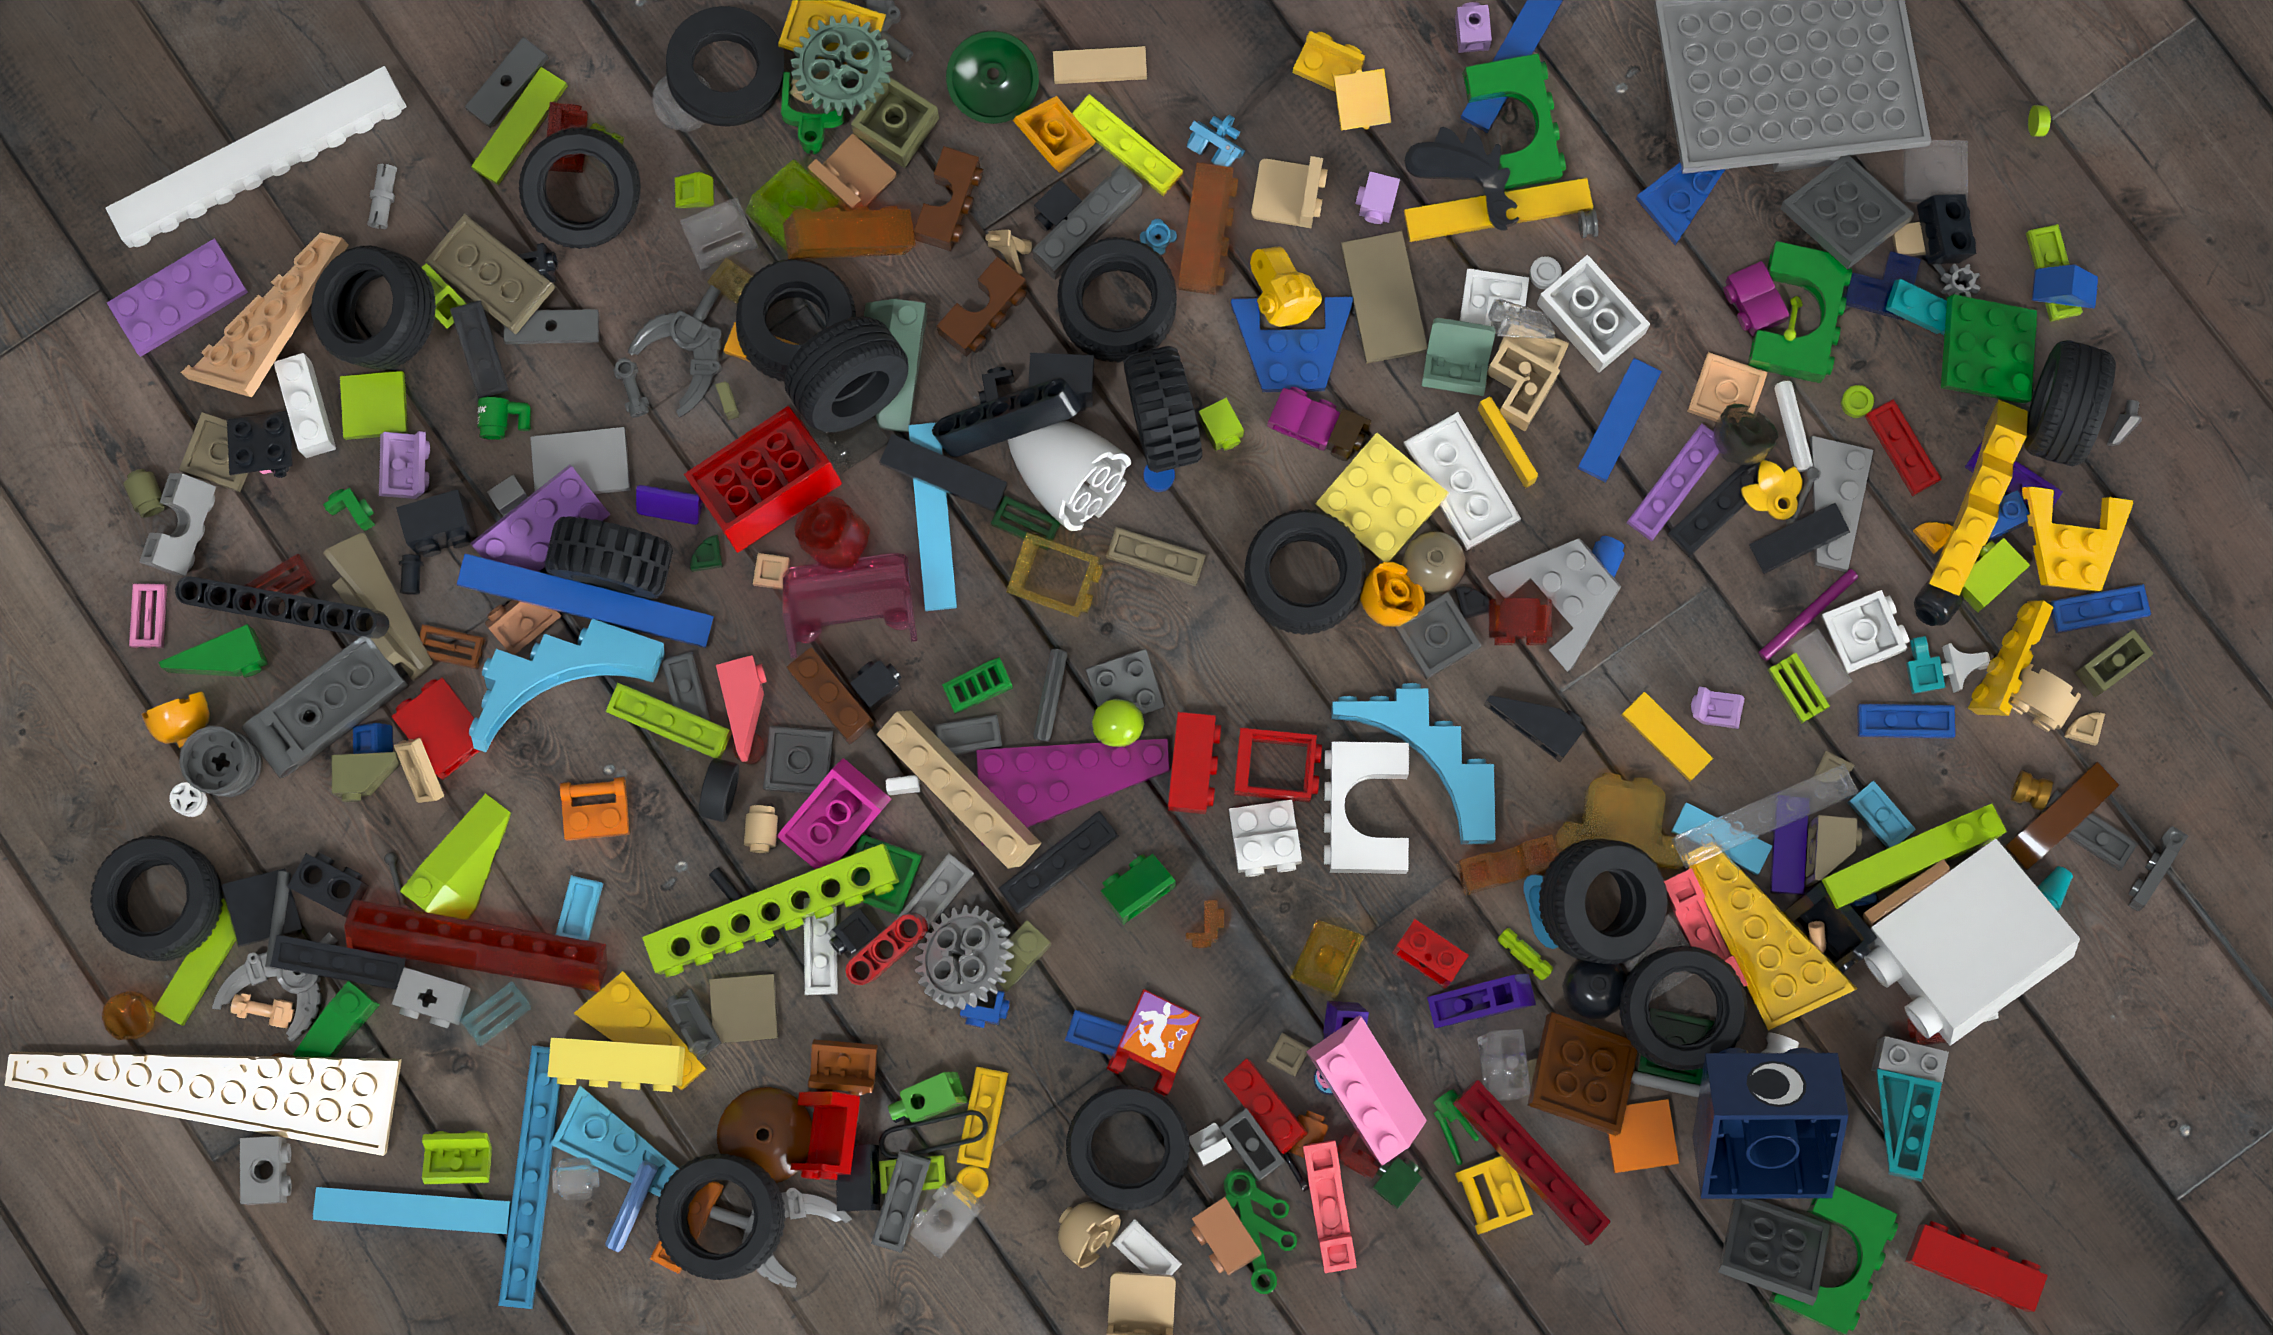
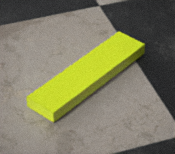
[1072,94,1183,196]

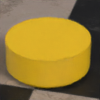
[956,1166,989,1199]

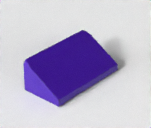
[636,485,703,525]

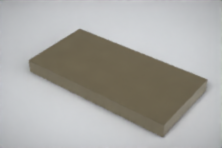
[425,214,556,335]
[1341,231,1428,364]

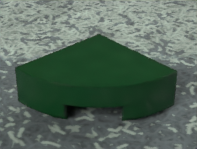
[690,535,723,572]

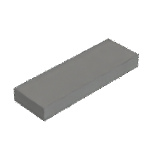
[897,853,974,949]

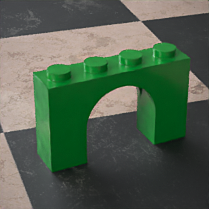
[1462,53,1566,190]
[1747,241,1852,383]
[1769,1185,1898,1335]

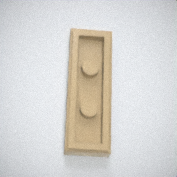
[1053,46,1147,84]

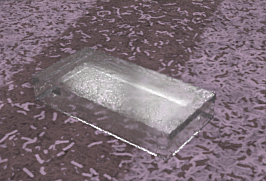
[1790,629,1853,699]

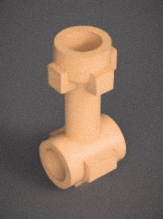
[231,993,295,1028]

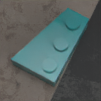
[1876,1069,1942,1182]

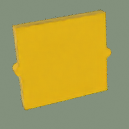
[1333,68,1391,130]

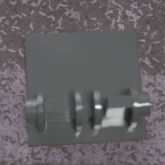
[1085,648,1164,714]

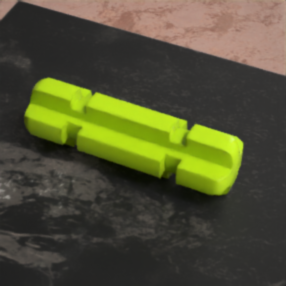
[1497,928,1553,980]

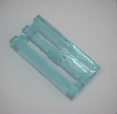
[460,981,533,1047]

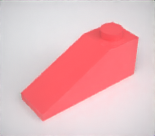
[716,655,767,762]

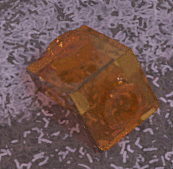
[1185,900,1224,948]

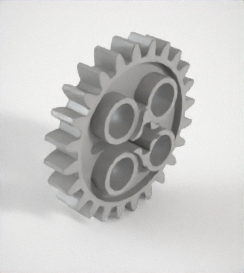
[915,905,1014,1010]

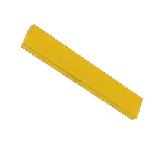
[1404,178,1593,242]

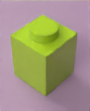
[1198,397,1244,451]

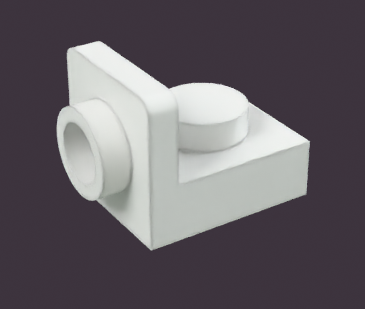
[1189,1123,1232,1166]

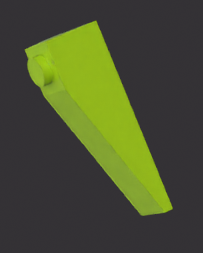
[400,793,511,933]

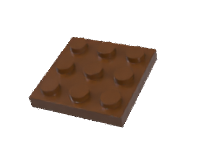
[1527,1012,1637,1136]

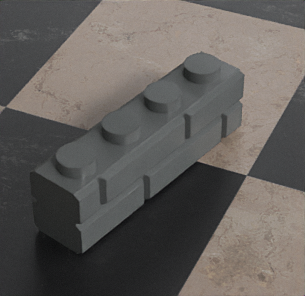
[1032,164,1142,280]

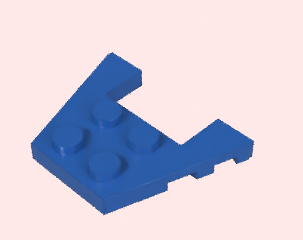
[1231,297,1353,392]

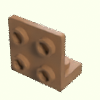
[807,134,897,219]

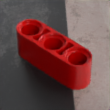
[845,913,928,985]

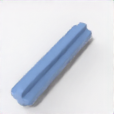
[605,1161,658,1252]

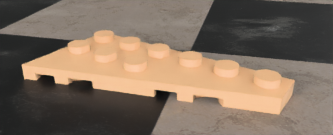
[181,232,348,397]

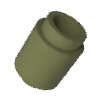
[123,469,165,518]

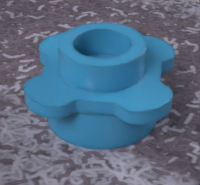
[1140,219,1177,255]

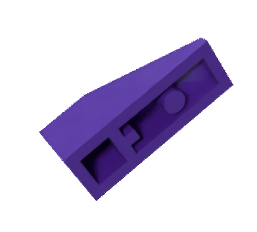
[1427,974,1536,1028]

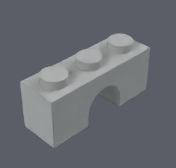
[139,473,216,576]

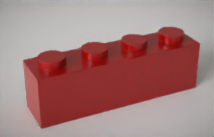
[1905,1221,2048,1312]

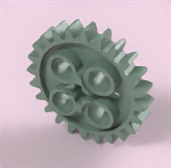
[791,15,893,116]

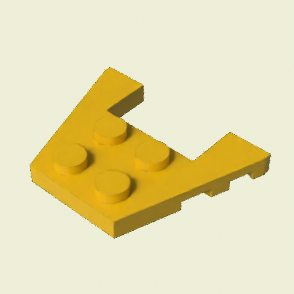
[2022,487,2133,592]

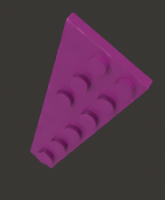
[977,739,1169,846]

